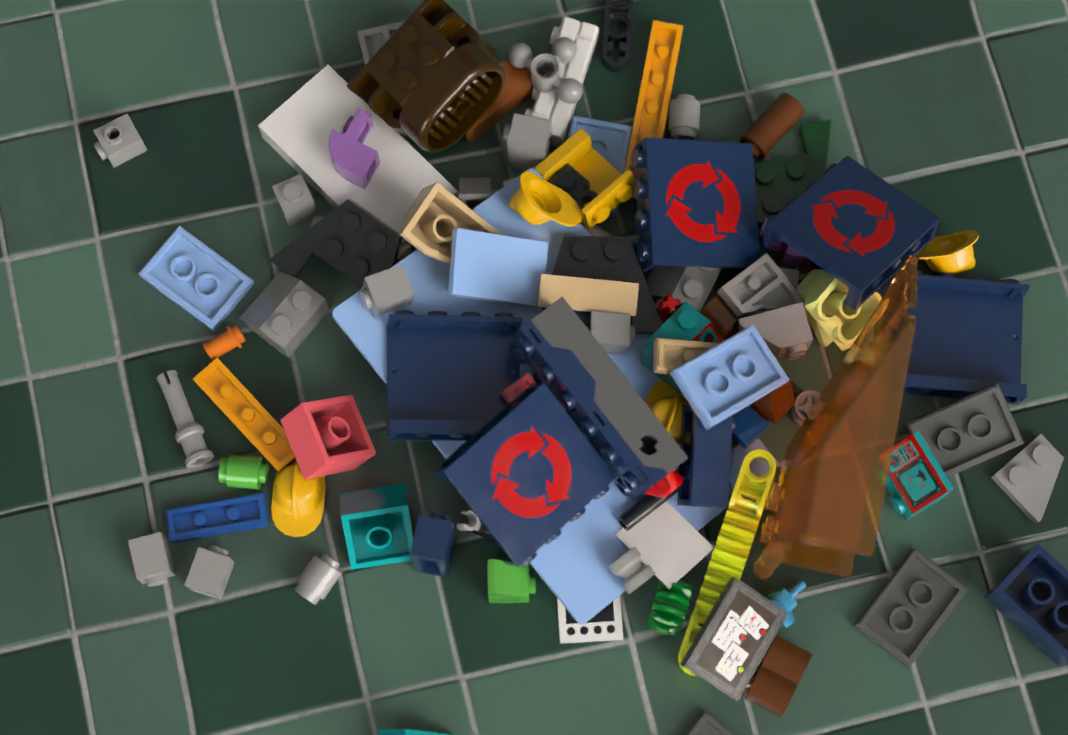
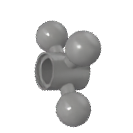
[507,37,583,104]

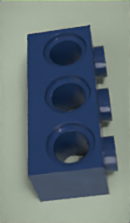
[410,512,456,578]

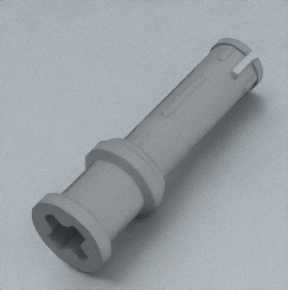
[157,370,214,468]

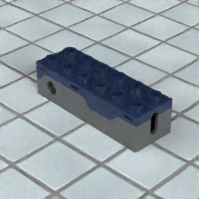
[512,297,688,500]

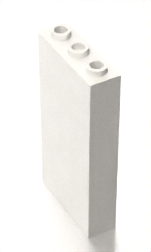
[258,65,459,260]

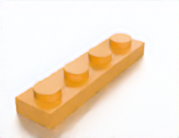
[193,358,296,473]

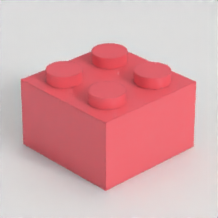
[280,395,377,480]

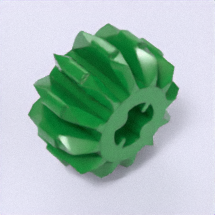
[647,579,693,636]

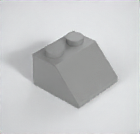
[646,266,724,312]
[239,271,330,359]
[736,302,813,360]

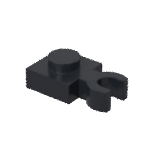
[547,163,598,216]

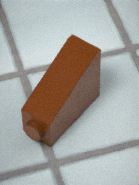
[465,60,532,142]

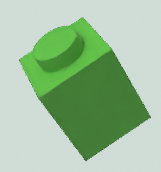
[488,559,536,603]

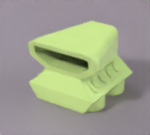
[796,269,884,351]

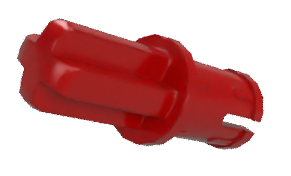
[655,294,680,324]

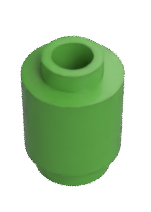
[219,454,269,490]

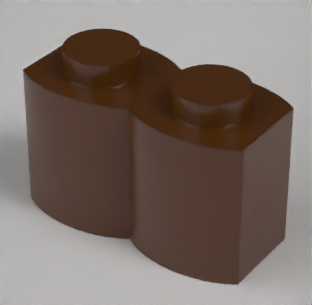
[744,635,813,718]

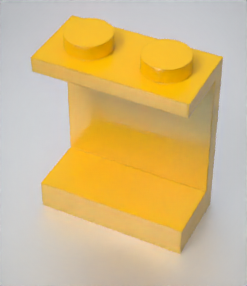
[534,128,635,230]

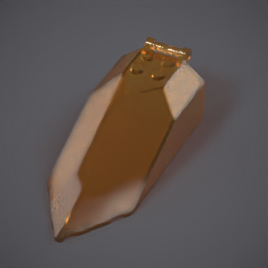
[753,255,919,579]

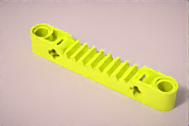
[678,449,776,676]

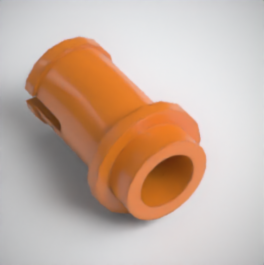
[203,325,246,361]

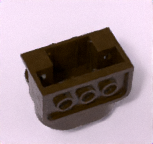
[346,0,505,152]

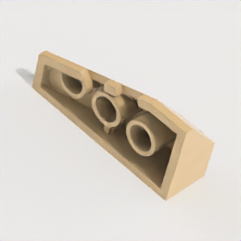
[399,182,502,264]

